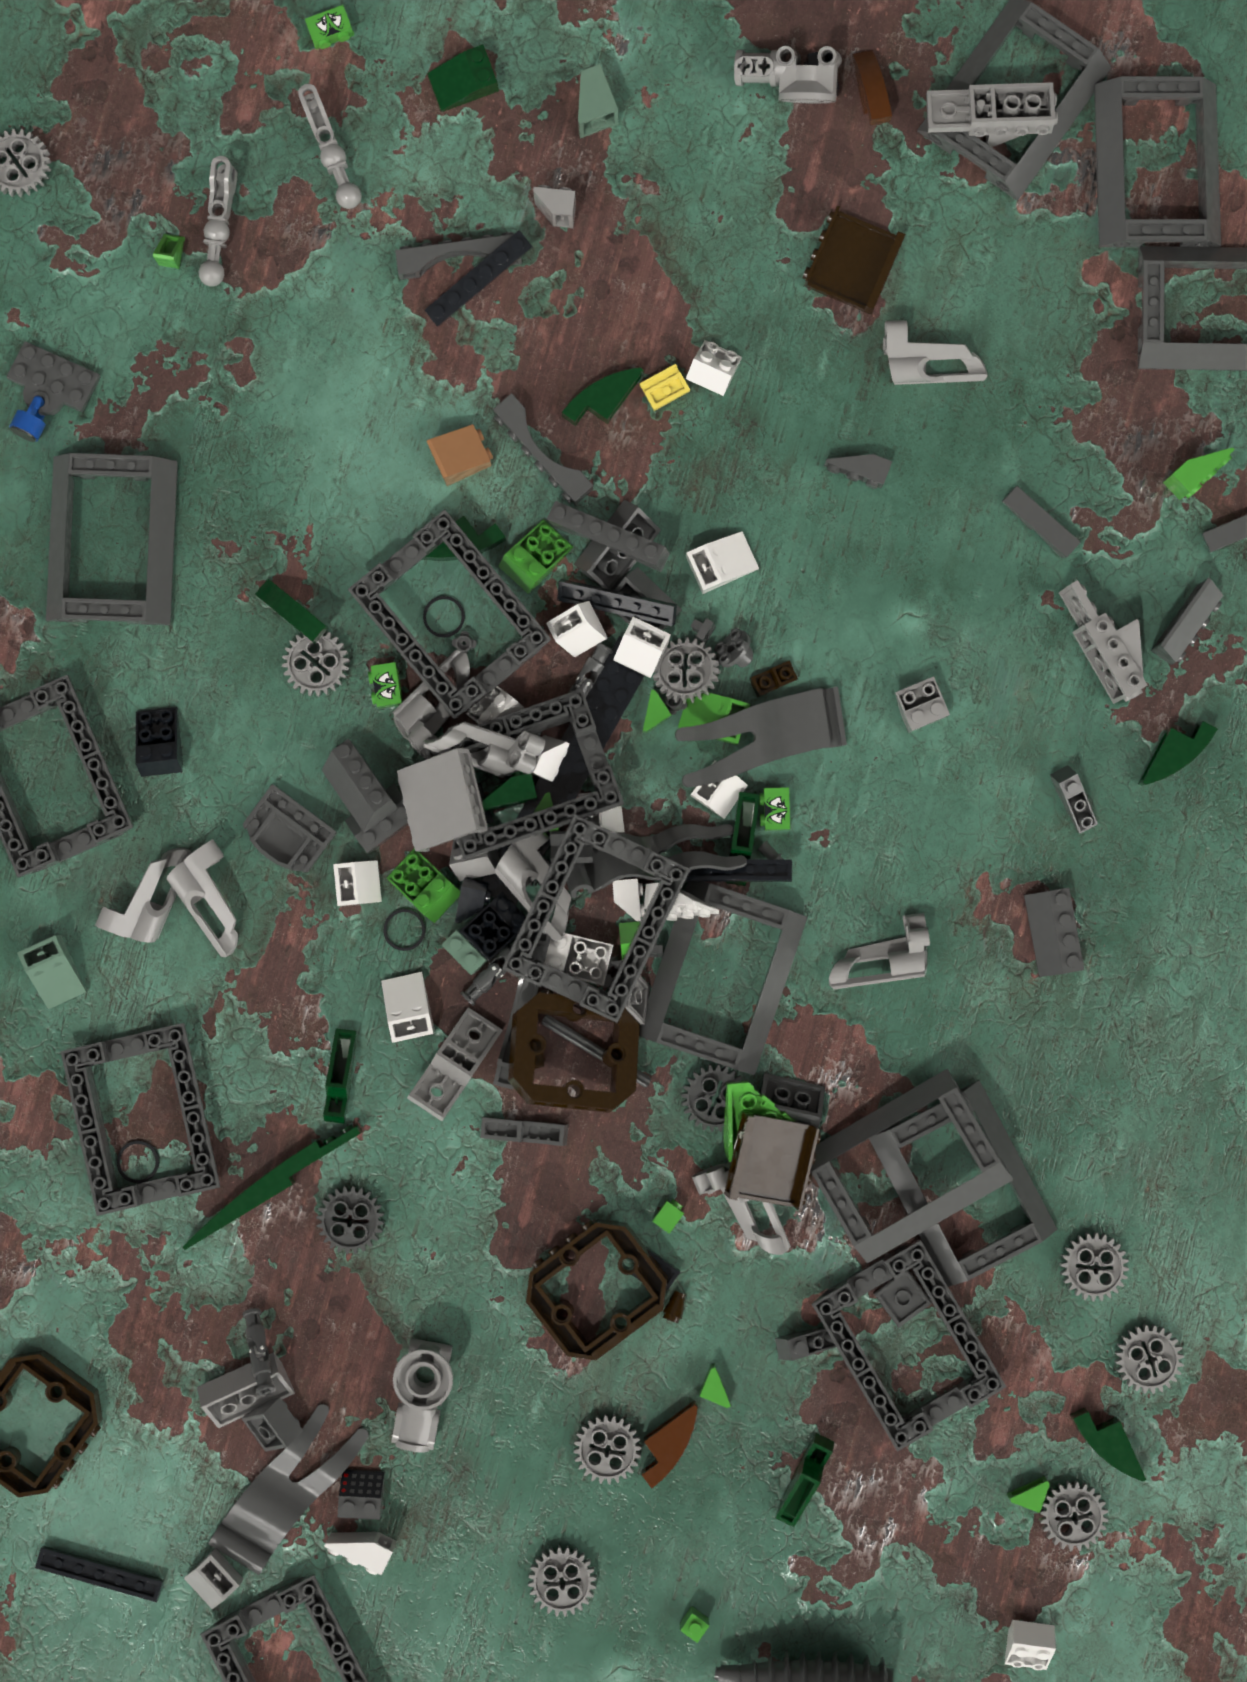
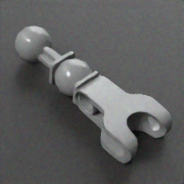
[298,84,362,209]
[198,156,238,287]

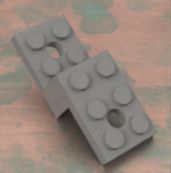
[407,1007,503,1121]

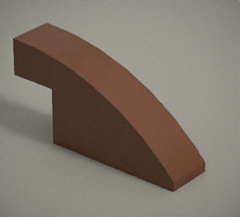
[852,50,892,125]
[642,1400,698,1489]

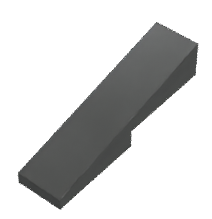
[1002,486,1081,558]
[1202,515,1247,553]
[480,1117,569,1146]

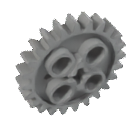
[0,129,52,197]
[282,632,350,697]
[653,637,720,704]
[1059,1232,1129,1302]
[1114,1324,1184,1394]
[573,1414,642,1485]
[1039,1480,1109,1551]
[528,1545,596,1617]

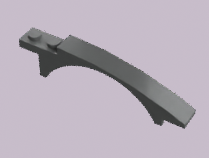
[493,930,551,1090]

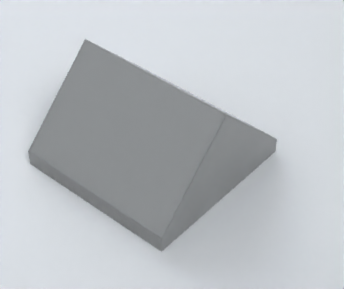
[608,975,650,1024]

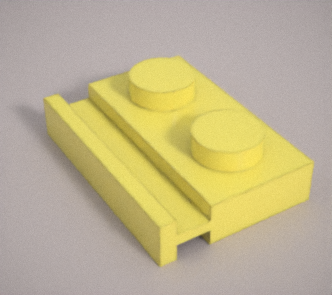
[640,364,690,411]

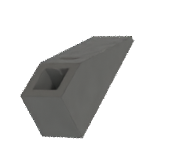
[824,454,892,489]
[1050,765,1098,834]
[775,1327,836,1361]

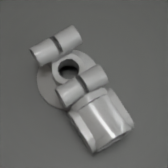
[734,46,842,104]
[392,1338,453,1452]

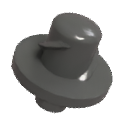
[714,628,753,668]

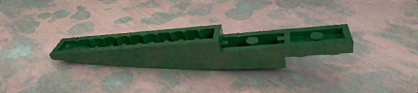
[183,1124,363,1251]

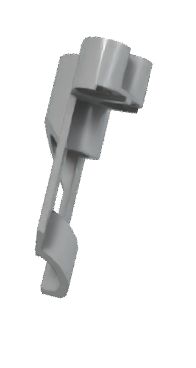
[883,320,988,385]
[392,650,470,760]
[423,722,545,778]
[494,832,571,941]
[167,839,238,957]
[95,848,192,943]
[829,912,930,989]
[692,1162,791,1255]

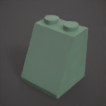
[578,64,618,139]
[442,916,487,975]

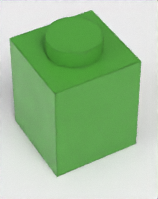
[652,1199,684,1234]
[680,1606,710,1643]

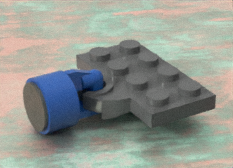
[6,341,101,442]

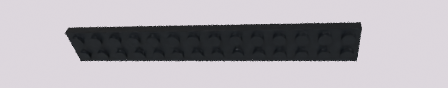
[482,636,645,906]

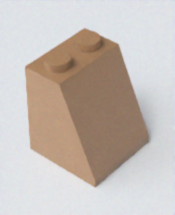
[427,424,493,486]

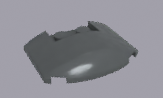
[243,784,337,873]

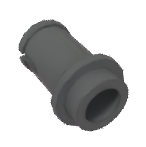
[757,841,783,859]

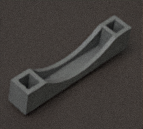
[395,232,522,280]
[493,393,594,506]
[547,501,670,572]

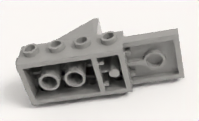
[926,82,1058,147]
[1059,580,1147,704]

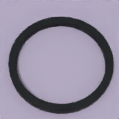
[423,596,465,638]
[383,909,425,951]
[117,1141,159,1183]

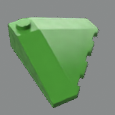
[723,1081,795,1162]

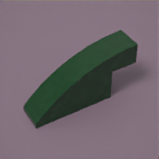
[562,368,644,427]
[422,516,506,561]
[255,579,328,644]
[1138,721,1218,786]
[725,792,760,886]
[323,1028,357,1124]
[1069,1408,1146,1481]
[775,1433,835,1527]

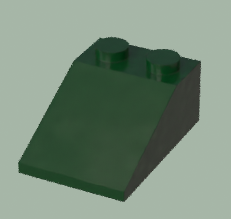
[427,44,499,112]
[481,771,537,812]

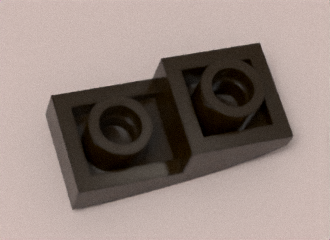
[749,660,798,698]

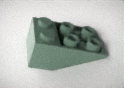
[17,935,87,1009]

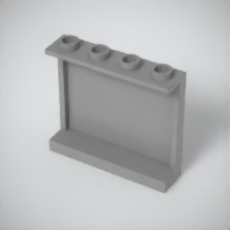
[397,748,488,852]

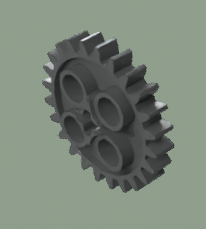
[681,1064,742,1132]
[316,1185,385,1255]

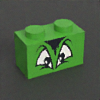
[305,5,354,49]
[368,662,403,709]
[759,787,790,831]

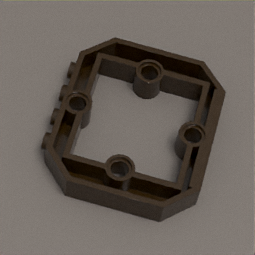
[508,990,639,1113]
[526,1219,668,1360]
[0,1350,103,1498]

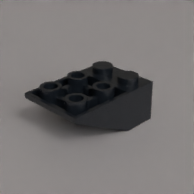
[135,707,183,777]
[459,892,526,962]

